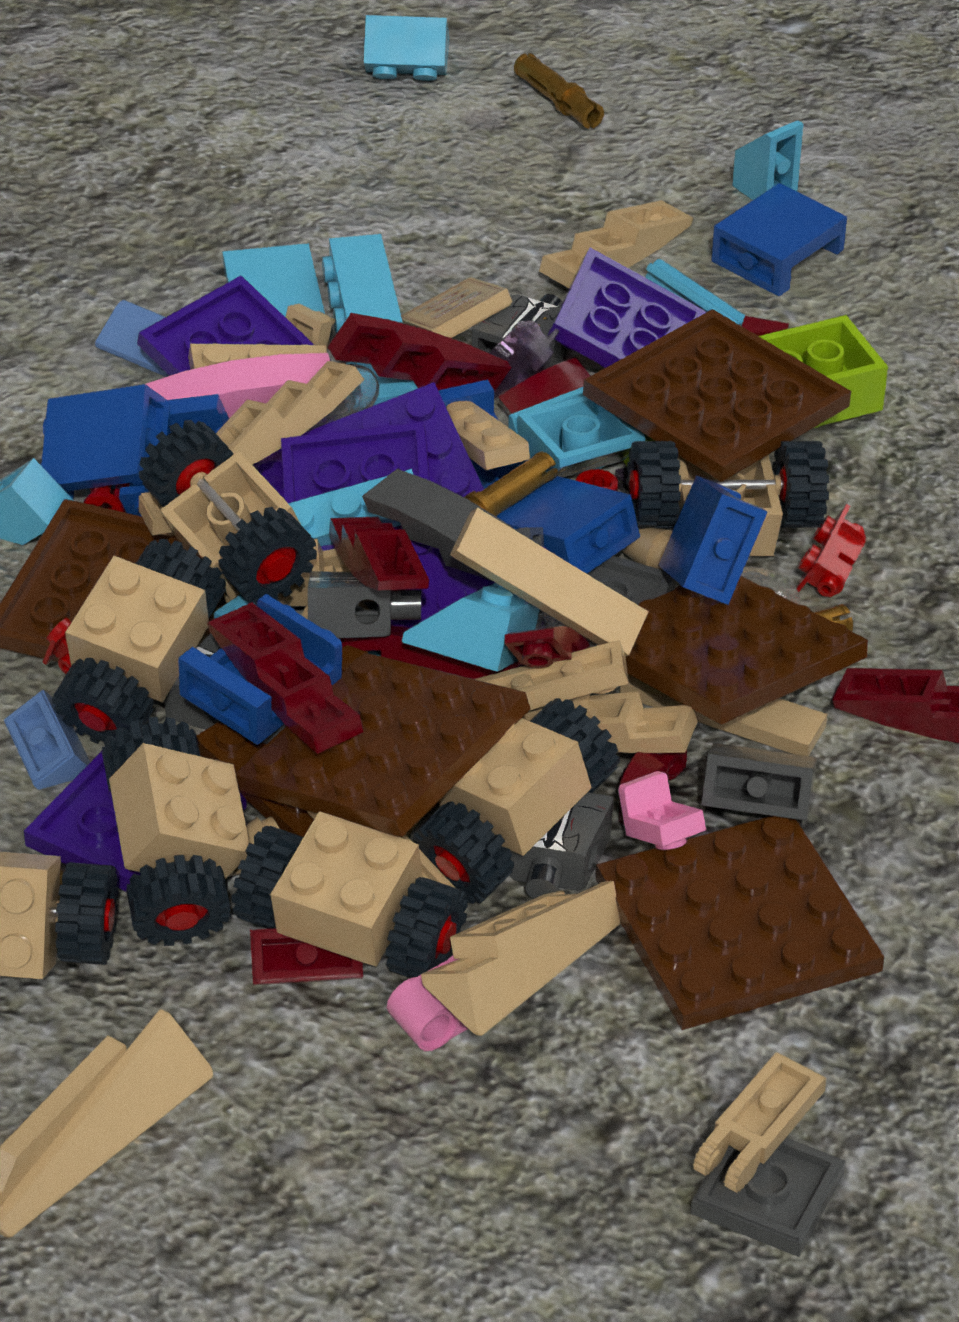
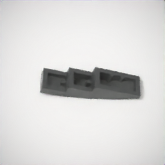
[362,469,521,581]

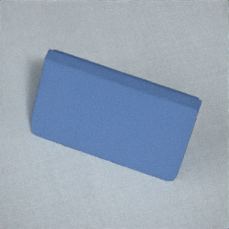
[95,300,169,377]
[4,690,90,790]

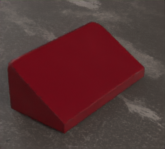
[250,928,363,986]

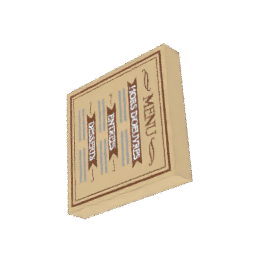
[401,277,512,338]

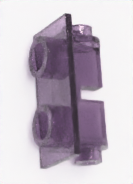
[489,320,559,399]

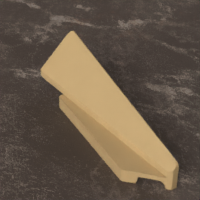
[421,881,620,1036]
[0,1009,213,1238]

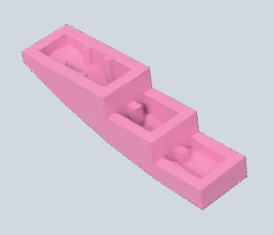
[146,353,330,419]

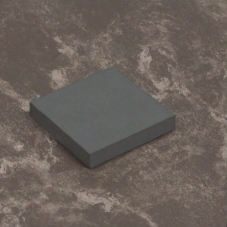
[691,1138,846,1257]

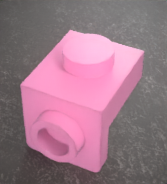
[618,771,706,850]

